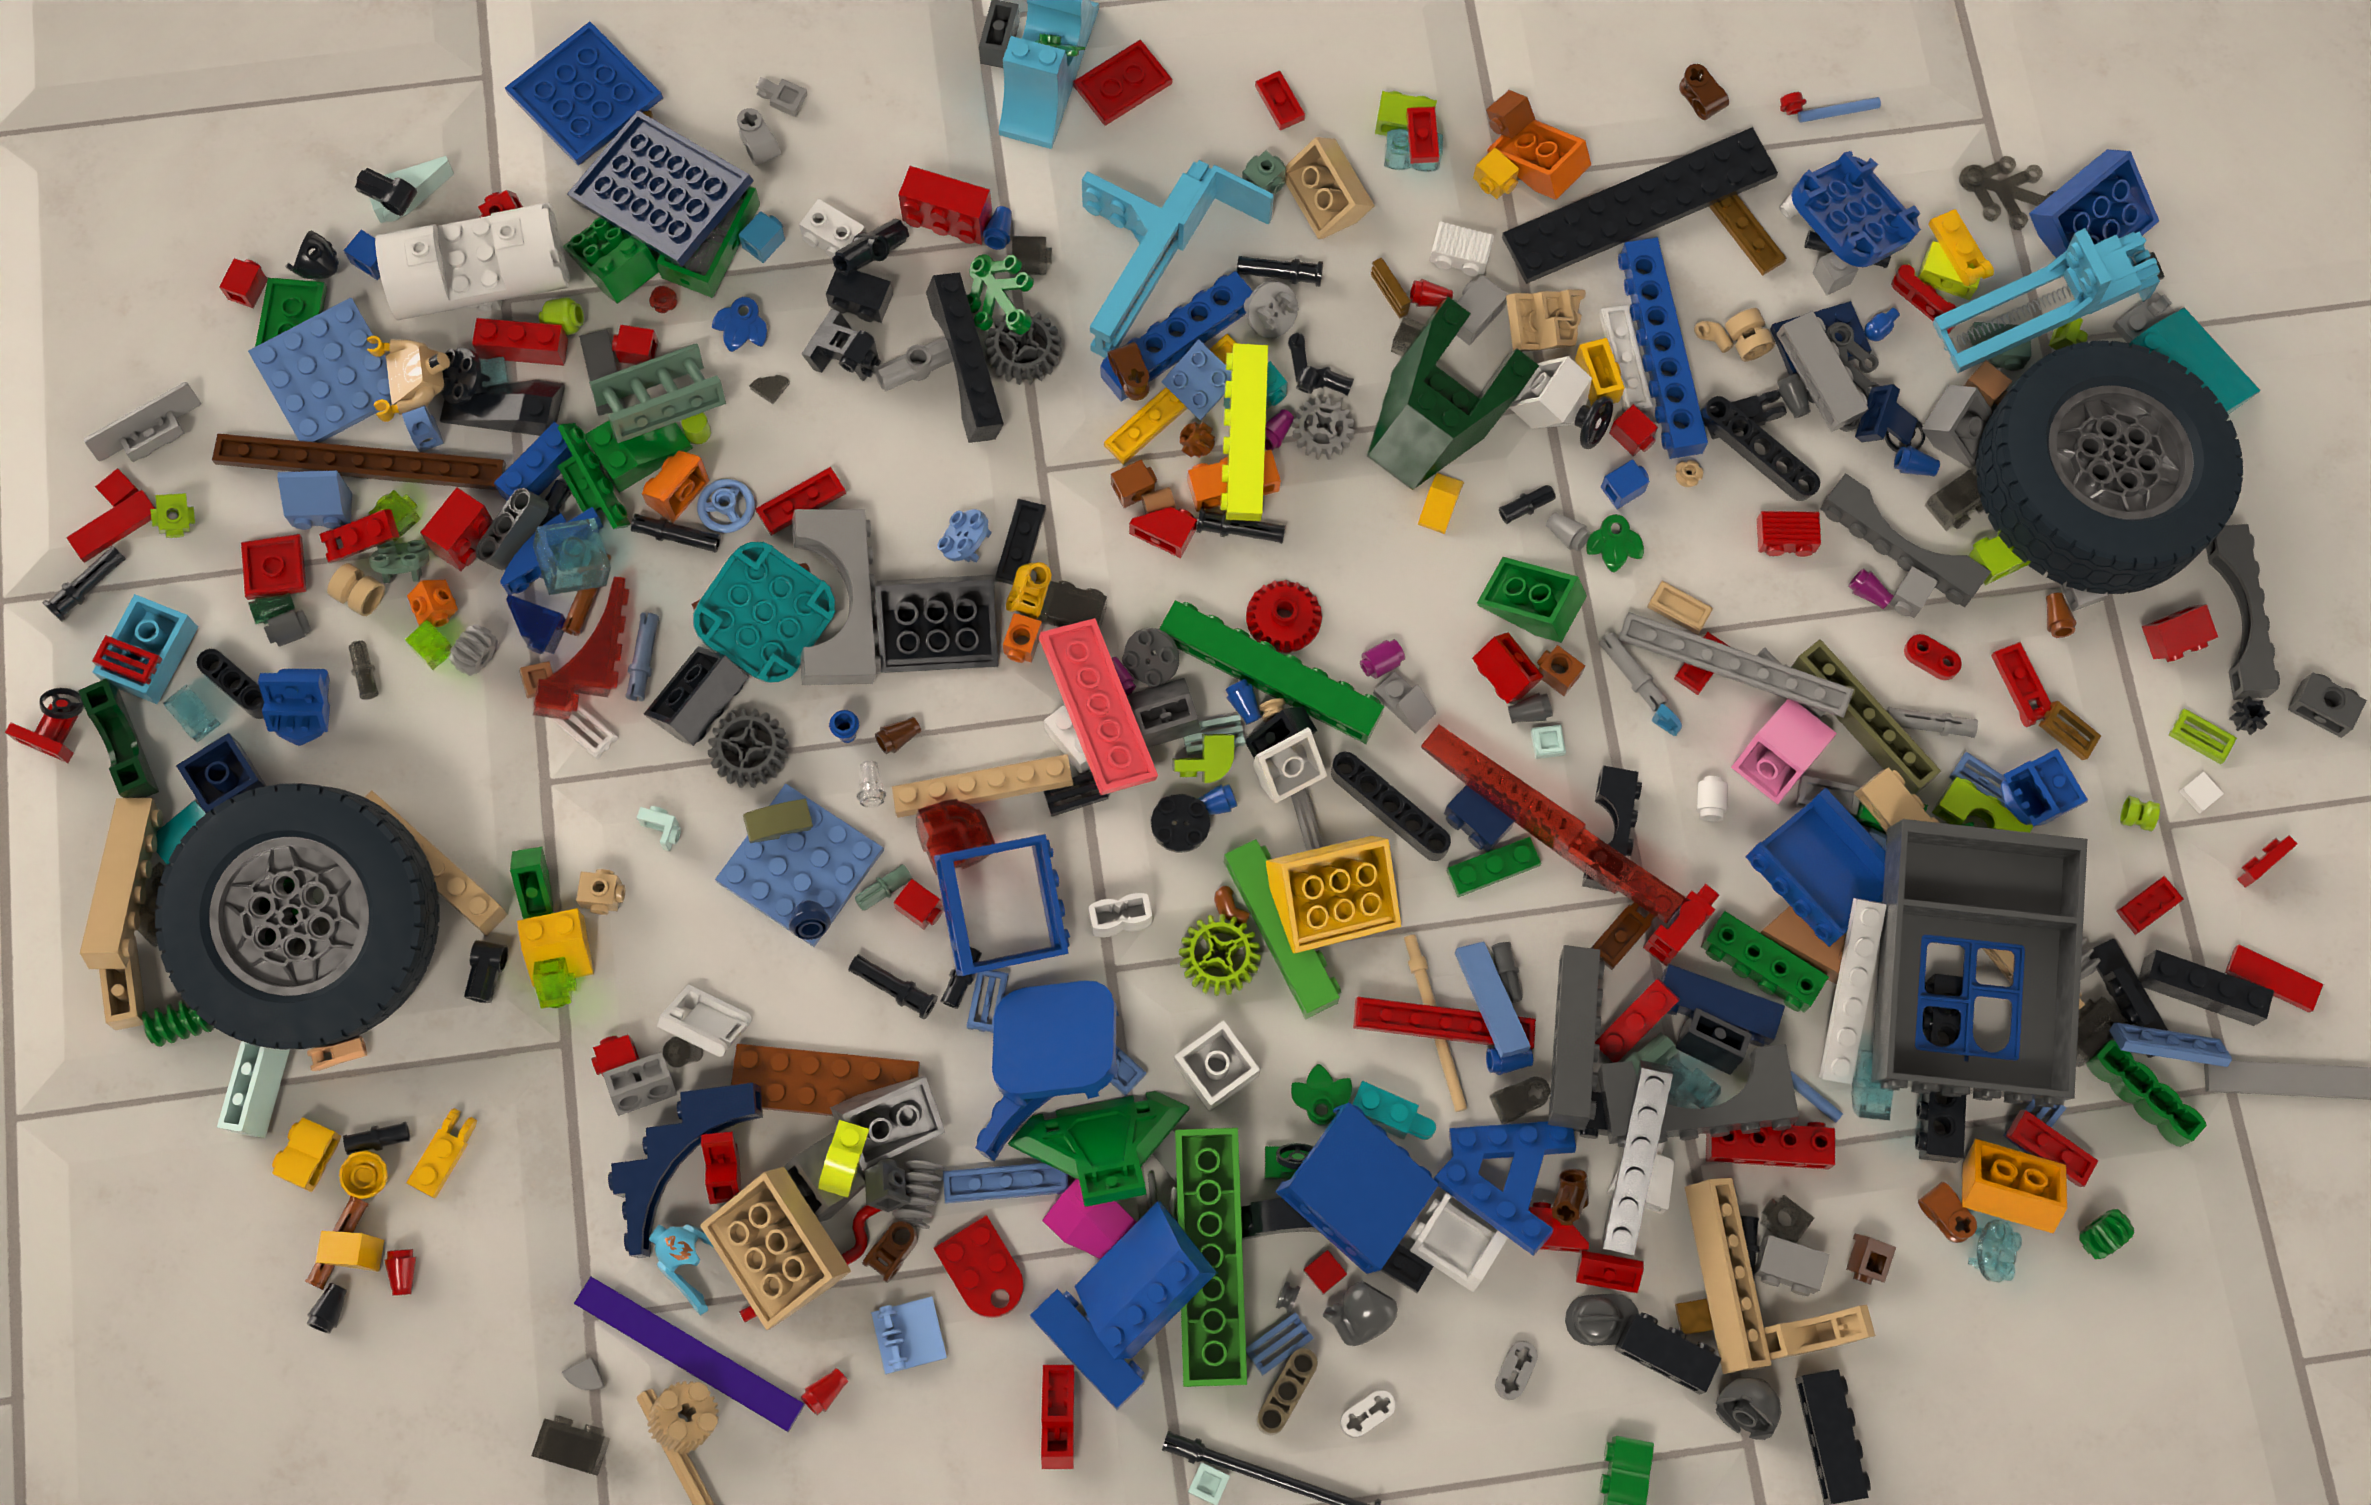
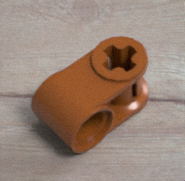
[1918,1182,1977,1243]

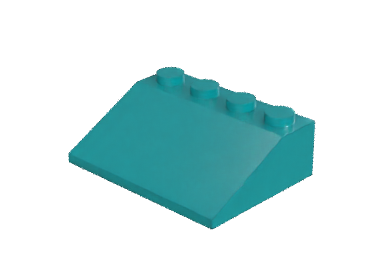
[2129,307,2261,415]

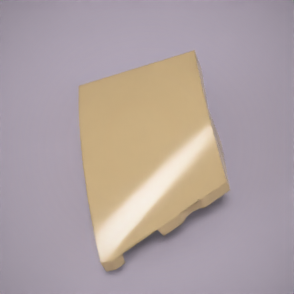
[1506,289,1586,352]

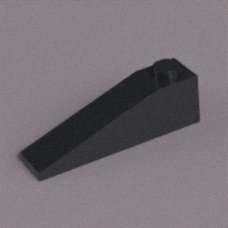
[440,380,565,436]

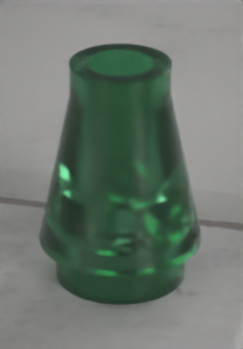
[248,593,295,625]

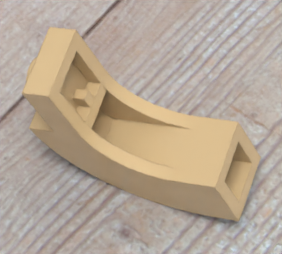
[1764,1305,1876,1360]

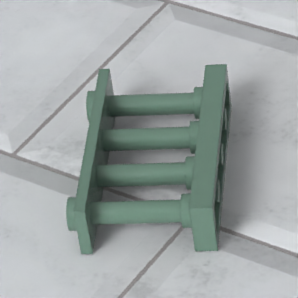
[589,343,726,443]

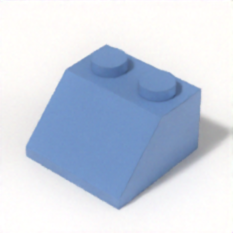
[277,471,352,530]

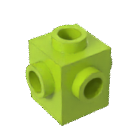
[151,493,195,538]

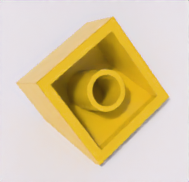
[517,908,594,987]

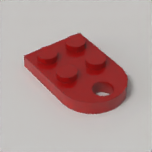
[933,1215,1024,1318]

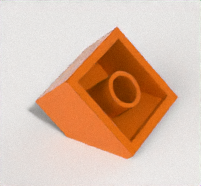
[642,451,710,523]

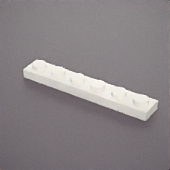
[1819,898,1887,1084]

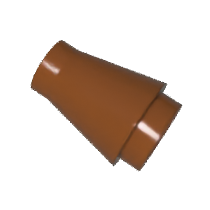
[2046,592,2077,638]

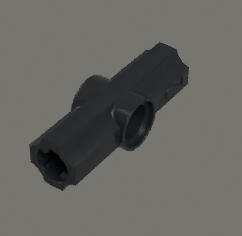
[832,219,909,276]

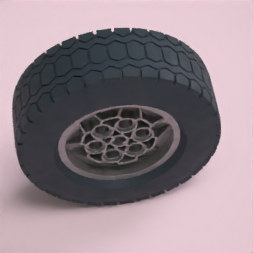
[1976,341,2243,594]
[155,783,440,1050]

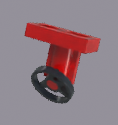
[5,688,84,763]

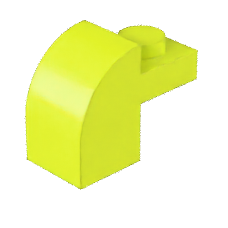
[818,1120,869,1198]

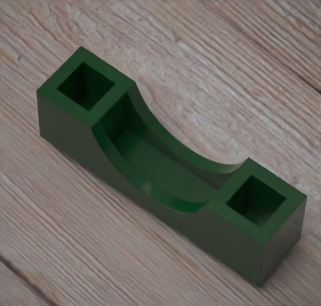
[78,678,159,798]

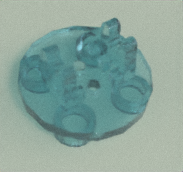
[1968,1219,2022,1283]

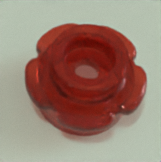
[649,286,677,313]

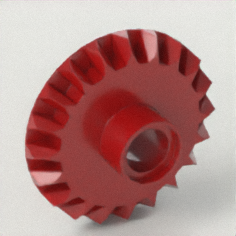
[1246,579,1322,653]

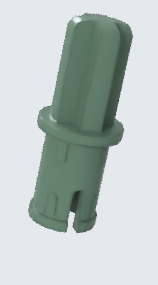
[855,864,913,911]

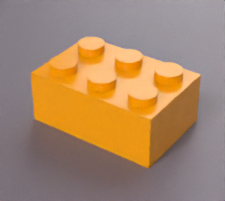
[1962,1138,2067,1234]

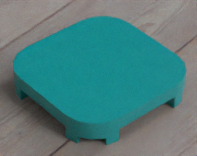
[693,542,836,682]

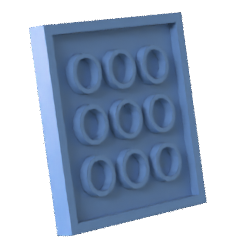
[248,298,392,443]
[715,784,884,947]

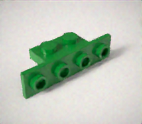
[557,423,631,529]

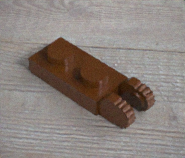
[1591,890,1664,970]

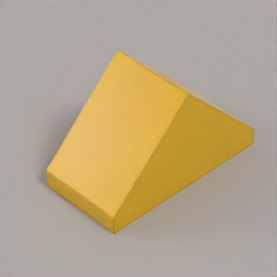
[1418,473,1464,534]
[315,1231,385,1272]

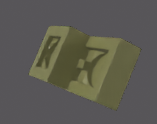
[743,798,813,843]

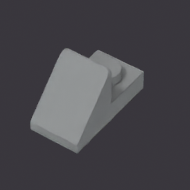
[1373,671,1436,734]

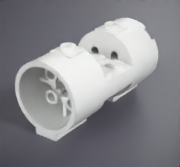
[375,202,570,321]

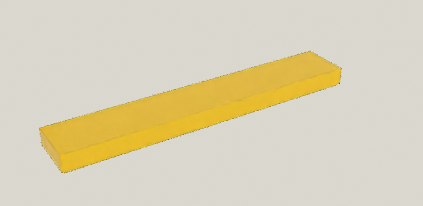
[1104,334,1237,465]

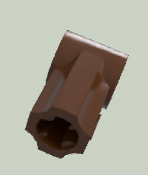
[1552,1169,1589,1225]

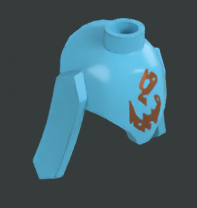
[649,1224,714,1316]

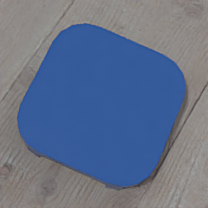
[1791,151,1921,268]
[992,981,1119,1106]

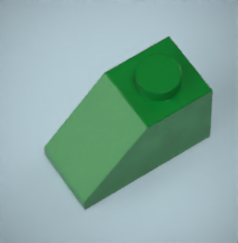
[510,846,554,919]

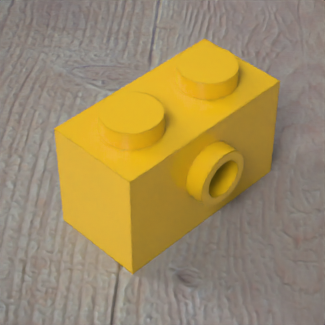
[1575,338,1625,407]

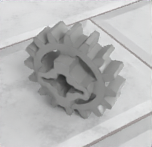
[1292,398,1354,460]

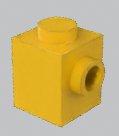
[1473,148,1519,199]

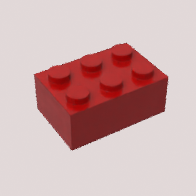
[898,166,993,245]

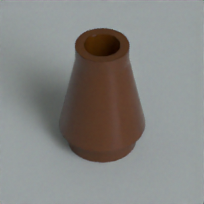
[875,717,921,754]

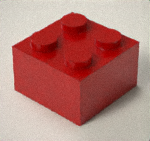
[420,487,493,572]

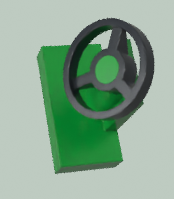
[1264,1143,1313,1179]

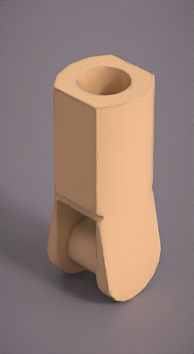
[307,1036,367,1071]

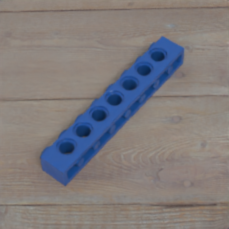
[1618,237,1708,459]

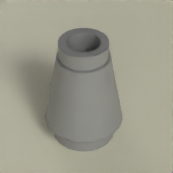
[1546,512,1591,551]

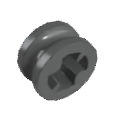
[1276,1281,1301,1313]

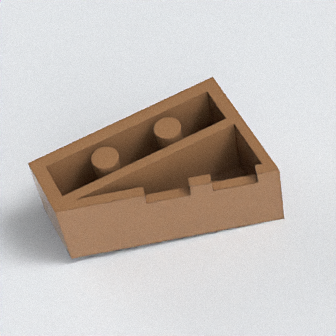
[1760,906,1846,985]

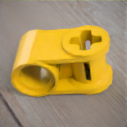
[1006,562,1052,619]

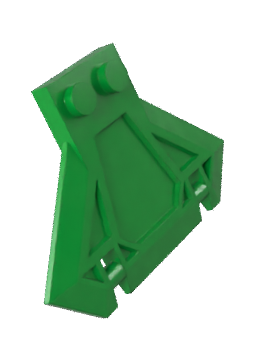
[1008,1091,1190,1207]

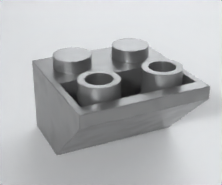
[1129,677,1201,748]
[784,1132,865,1222]

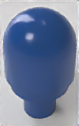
[1864,308,1900,342]

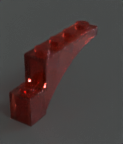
[533,576,629,720]

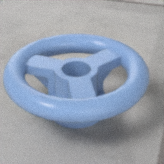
[697,479,755,533]

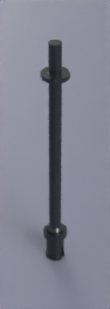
[1162,1431,1381,1505]

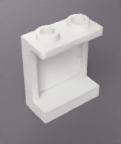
[1410,1193,1508,1292]

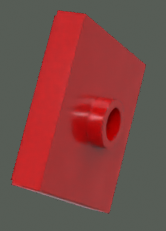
[241,534,307,600]

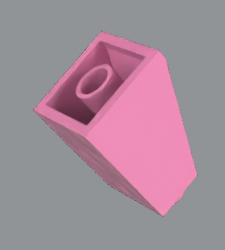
[1731,699,1837,805]

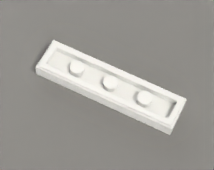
[1599,305,1653,413]

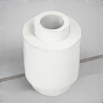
[1697,776,1728,822]

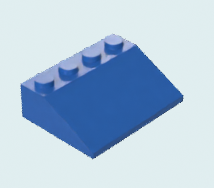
[2029,149,2159,259]
[1074,1201,1217,1359]

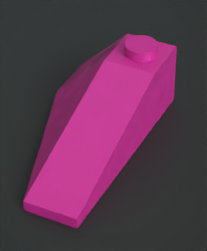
[1042,1179,1137,1259]

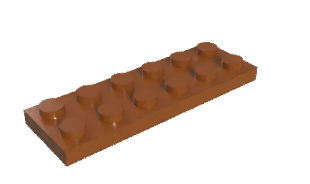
[731,1044,920,1116]

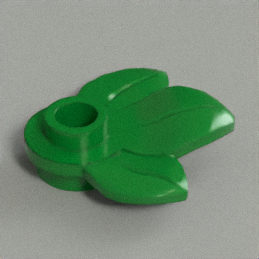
[1035,34,1085,57]
[1586,514,1644,573]
[1291,1064,1352,1125]

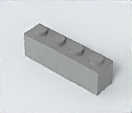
[1776,310,1868,432]

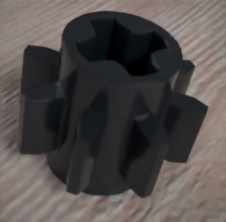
[2229,696,2270,735]

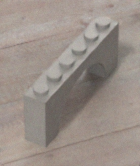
[792,509,881,685]

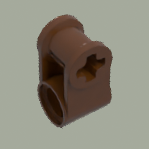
[1679,64,1729,120]
[1107,342,1150,401]
[862,1221,918,1283]

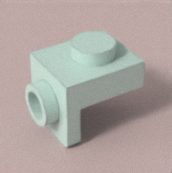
[637,806,681,851]

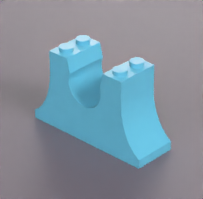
[999,0,1099,149]

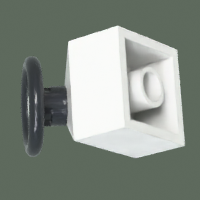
[1509,356,1613,449]

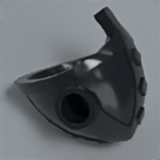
[285,230,339,280]

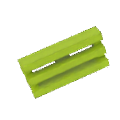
[2168,708,2237,764]

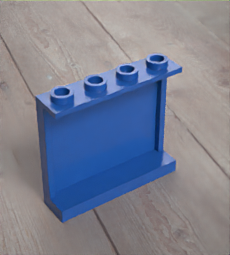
[1745,788,1886,947]
[1275,1102,1439,1274]

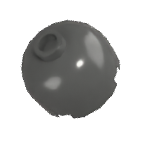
[1716,1378,1782,1440]

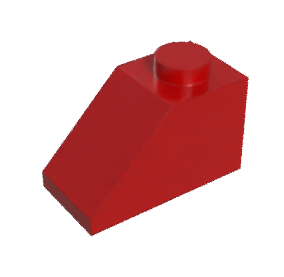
[1129,507,1197,558]
[1528,1202,1589,1253]

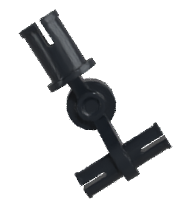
[1288,332,1354,396]

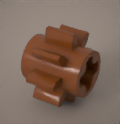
[1180,422,1215,458]

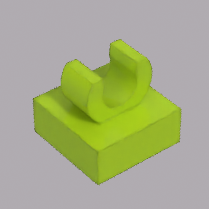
[2048,318,2088,350]

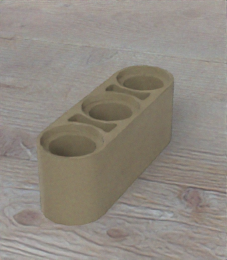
[1257,1348,1318,1435]

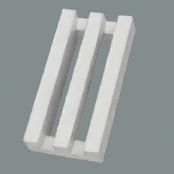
[553,699,618,760]

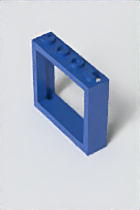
[934,834,1070,976]

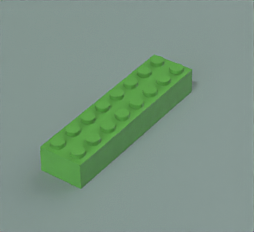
[1175,1128,1247,1387]

